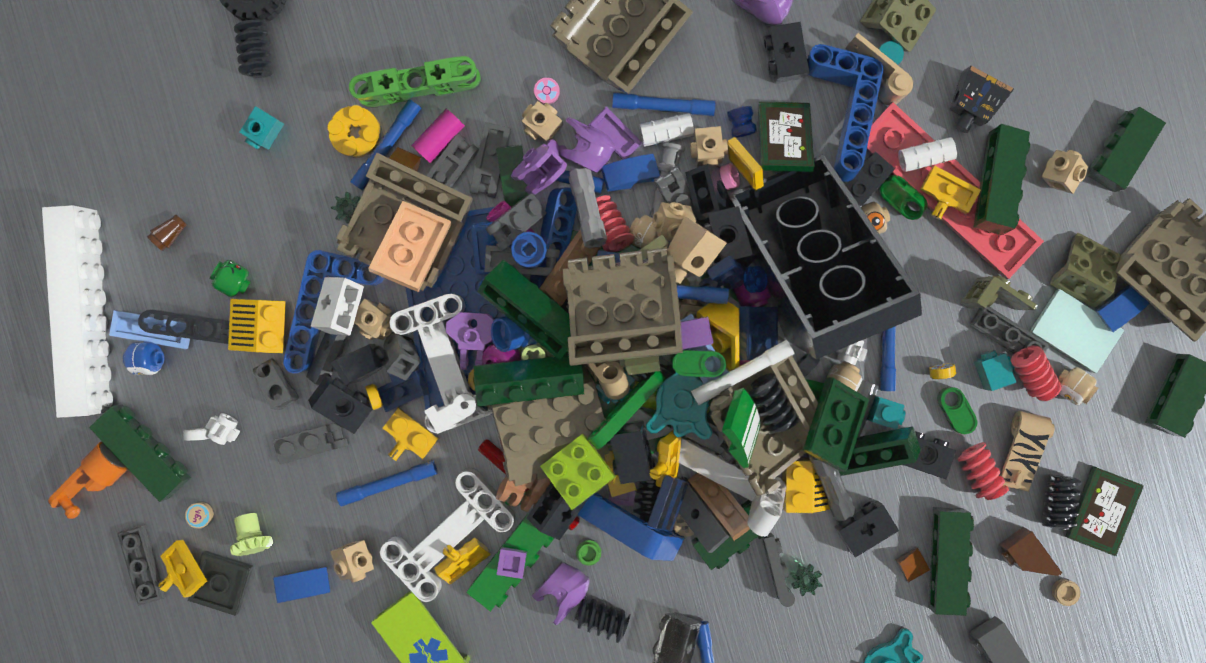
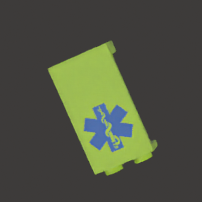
[371,591,471,663]

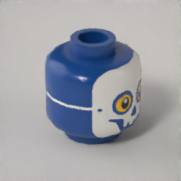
[123,342,165,375]

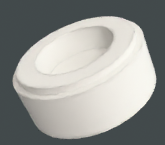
[183,428,210,441]

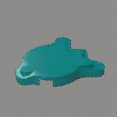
[646,373,713,440]
[864,628,923,663]

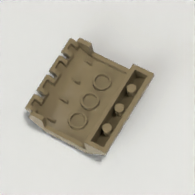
[550,0,693,94]
[336,153,473,291]
[1115,198,1206,342]
[563,248,683,366]
[710,355,818,496]
[487,364,610,487]

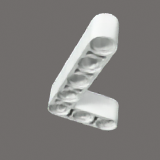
[679,436,786,537]

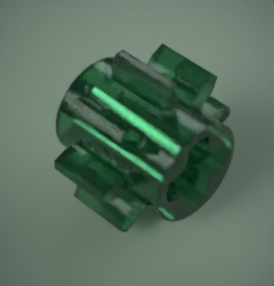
[331,192,361,224]
[790,563,823,596]

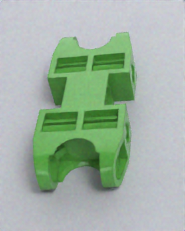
[349,56,481,107]

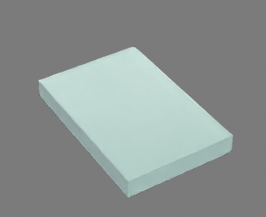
[1029,289,1125,373]

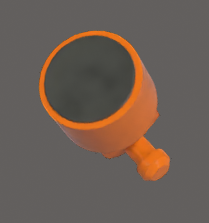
[48,442,128,519]

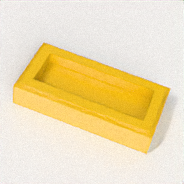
[727,137,764,190]

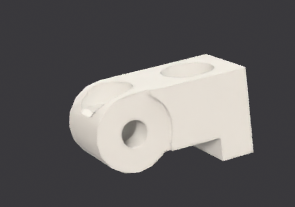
[425,393,477,434]

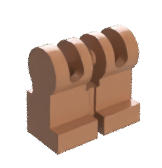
[496,474,551,512]

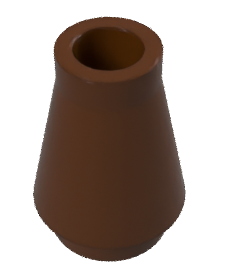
[147,214,187,251]

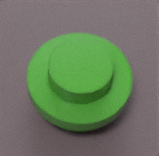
[576,539,601,565]

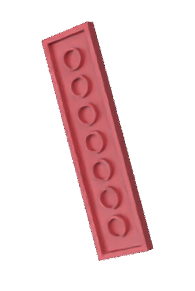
[867,102,1044,279]

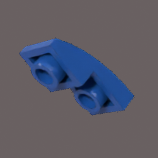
[601,154,660,192]
[1095,285,1150,332]
[273,567,330,603]

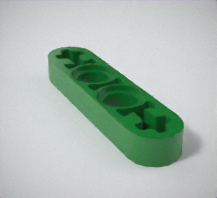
[587,371,666,450]

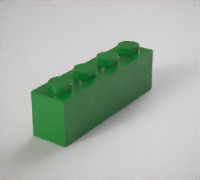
[466,508,554,612]

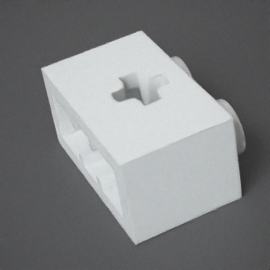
[311,277,364,336]

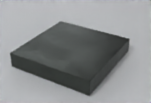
[187,551,253,616]

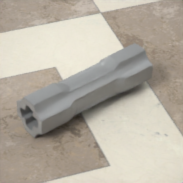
[569,168,607,248]

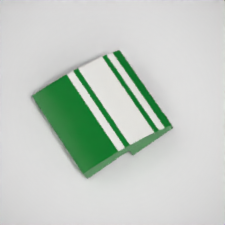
[722,388,761,468]

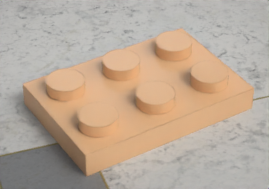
[369,201,451,292]

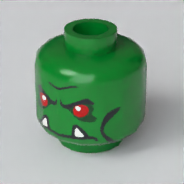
[209,260,251,298]

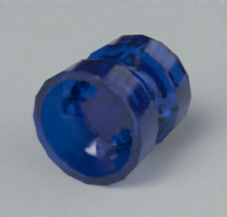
[727,106,757,138]

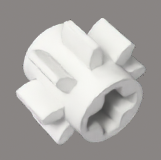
[835,341,868,366]
[205,413,240,445]

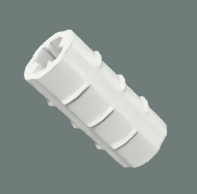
[639,113,694,147]
[898,137,957,172]

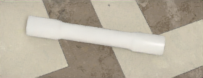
[691,340,794,405]

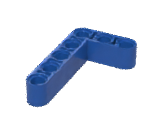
[807,44,883,182]
[479,187,577,298]
[283,250,384,373]
[578,492,685,561]

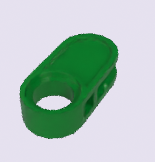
[880,175,928,220]
[672,350,726,377]
[937,387,978,434]

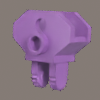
[511,139,567,195]
[446,312,495,370]

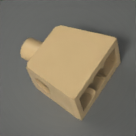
[667,216,726,284]

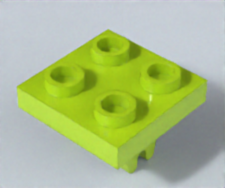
[540,434,616,510]

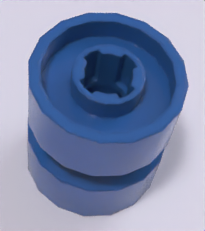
[511,232,547,269]
[491,316,538,352]

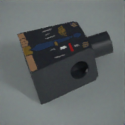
[950,65,1014,133]

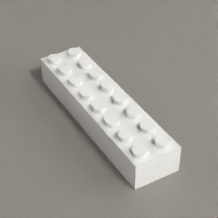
[42,205,113,418]

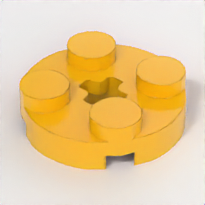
[328,105,381,158]

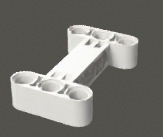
[390,294,492,433]
[380,468,516,602]

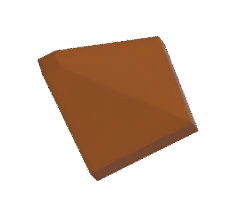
[895,548,930,582]

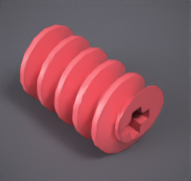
[596,195,634,252]
[1011,345,1062,401]
[957,442,1009,500]

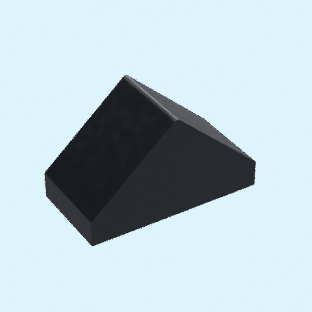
[728,154,922,359]

